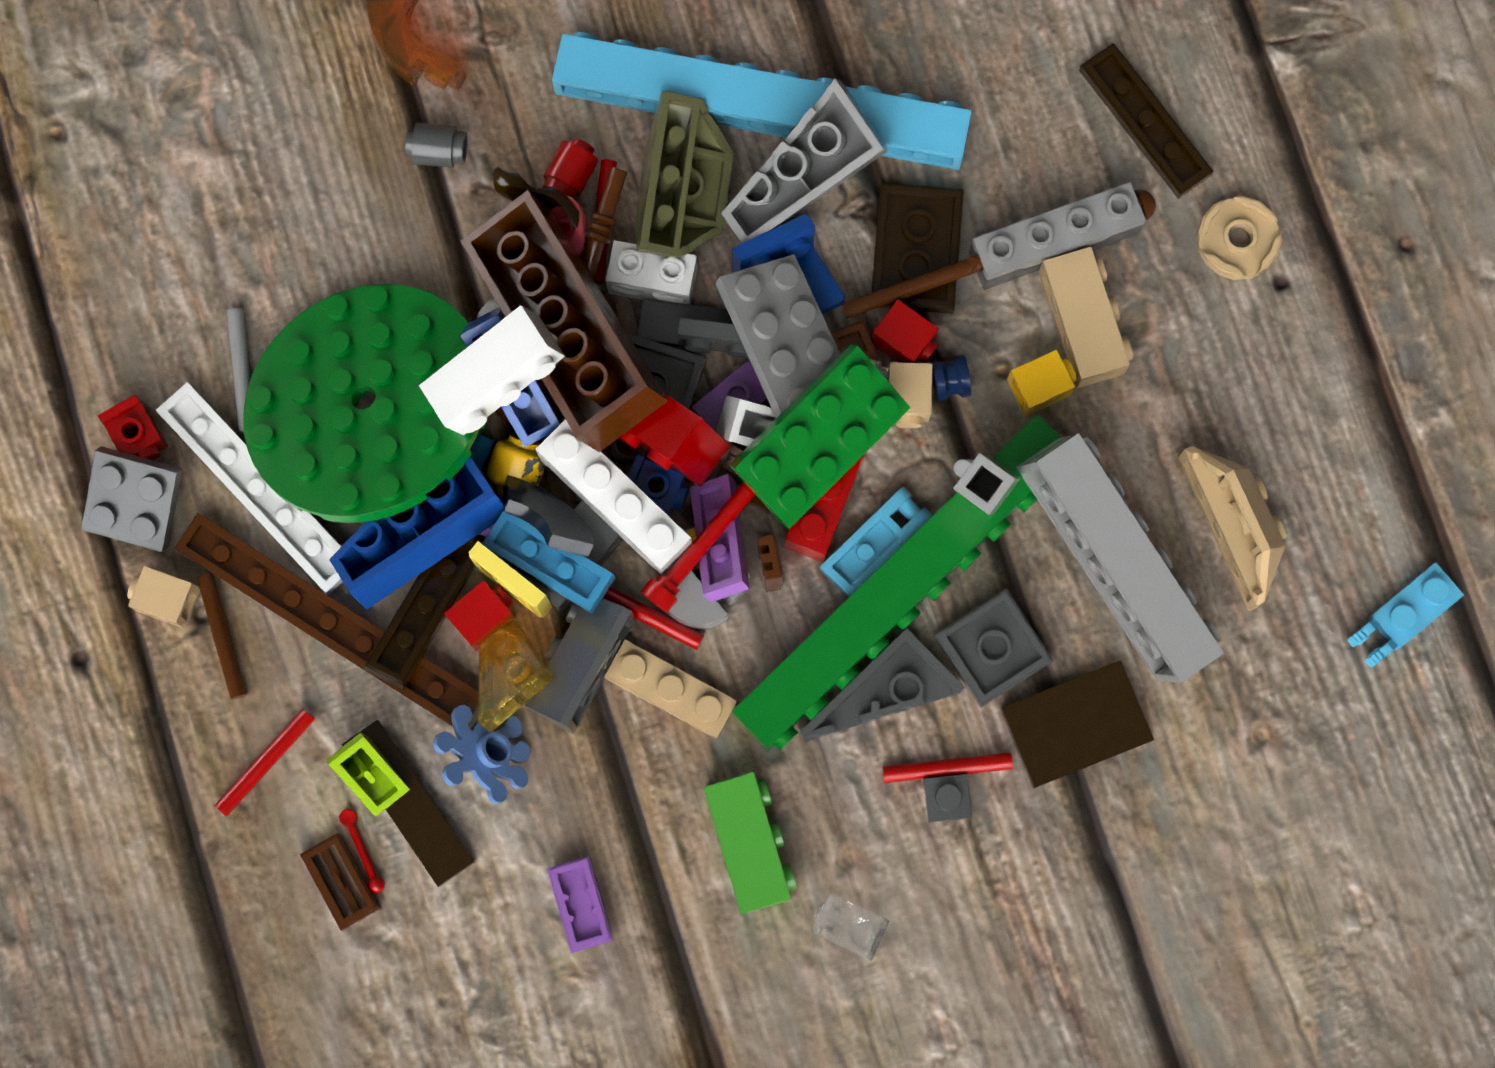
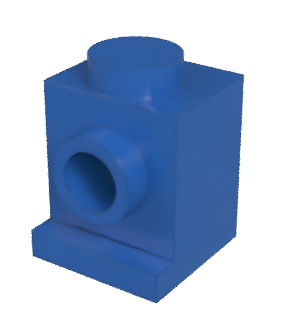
[627,454,689,517]

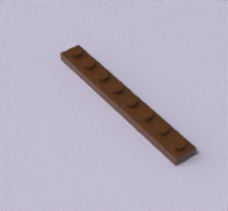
[174,513,485,727]

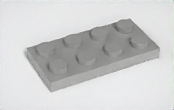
[715,254,841,418]

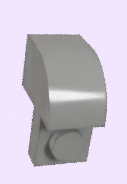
[668,571,750,630]

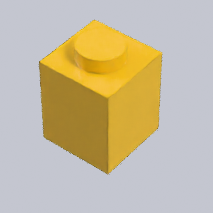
[1007,349,1077,417]

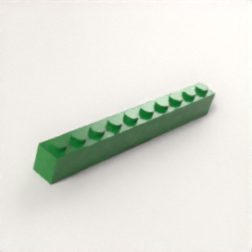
[731,414,1062,752]

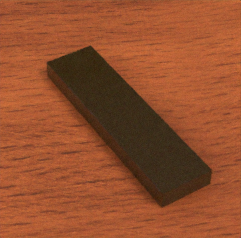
[1079,43,1214,199]
[365,537,484,690]
[342,720,475,887]

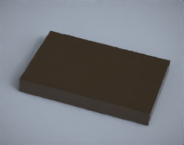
[871,182,964,314]
[1000,660,1154,789]

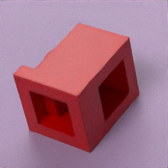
[97,395,168,461]

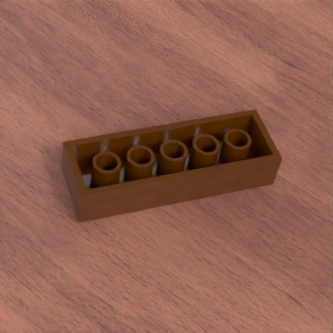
[460,190,668,452]

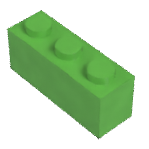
[704,772,797,915]

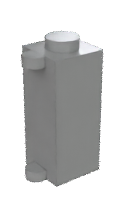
[953,453,1020,515]

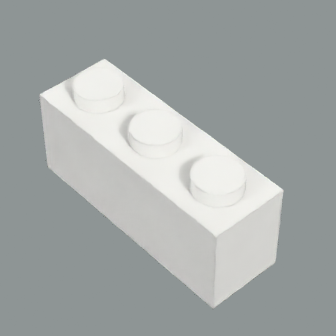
[419,305,565,436]

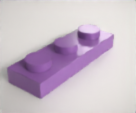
[690,474,750,602]

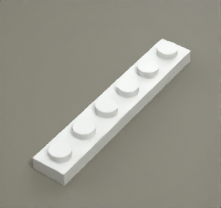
[156,382,343,595]

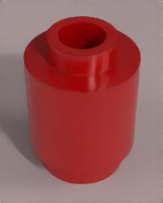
[542,138,598,198]

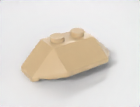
[1178,446,1286,611]

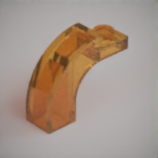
[367,0,467,91]

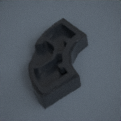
[503,475,594,556]

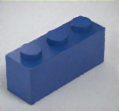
[460,307,565,447]

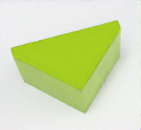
[326,733,410,817]

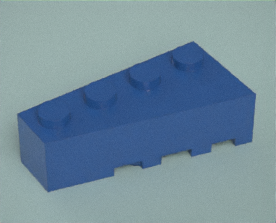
[329,456,504,610]

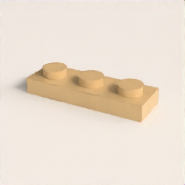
[604,640,738,740]

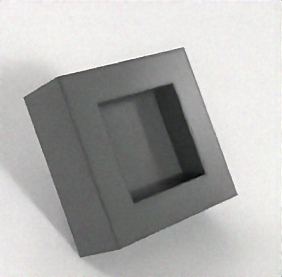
[923,774,972,823]

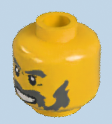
[486,434,546,496]

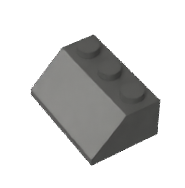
[523,598,636,734]

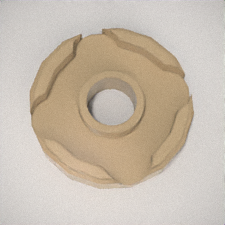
[1197,196,1282,280]

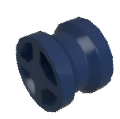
[930,354,971,402]

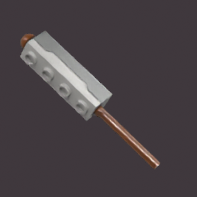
[841,182,1156,319]

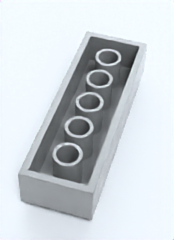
[1016,433,1224,683]

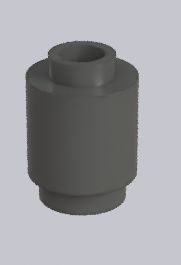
[405,123,468,168]

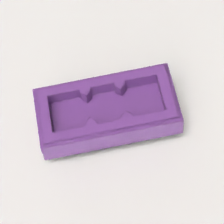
[691,359,768,431]
[547,856,614,953]

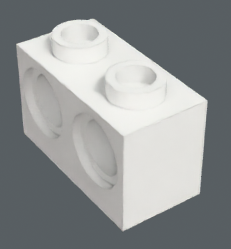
[606,240,698,305]

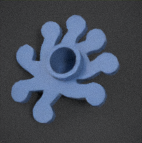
[433,703,530,804]

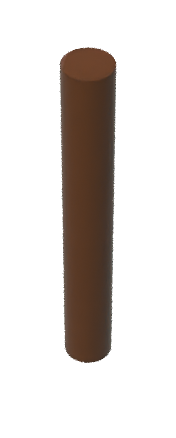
[197,573,247,700]

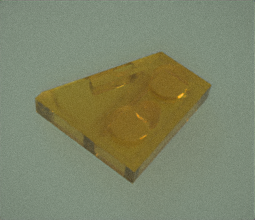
[478,618,554,732]

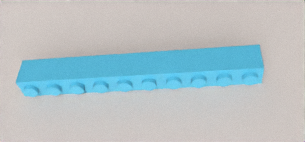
[552,32,972,170]

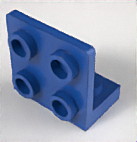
[732,213,845,314]

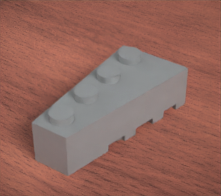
[721,79,889,243]

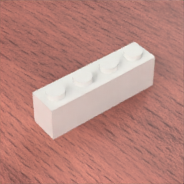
[536,419,692,576]

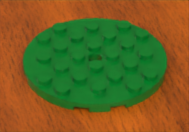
[243,284,488,523]

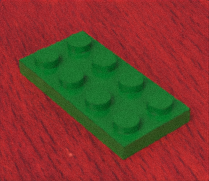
[729,344,911,529]

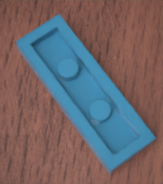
[482,511,616,614]

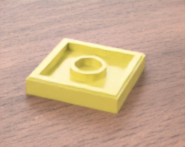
[468,541,552,618]

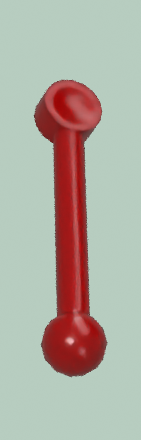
[339,809,385,894]

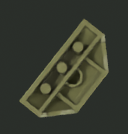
[634,91,734,259]

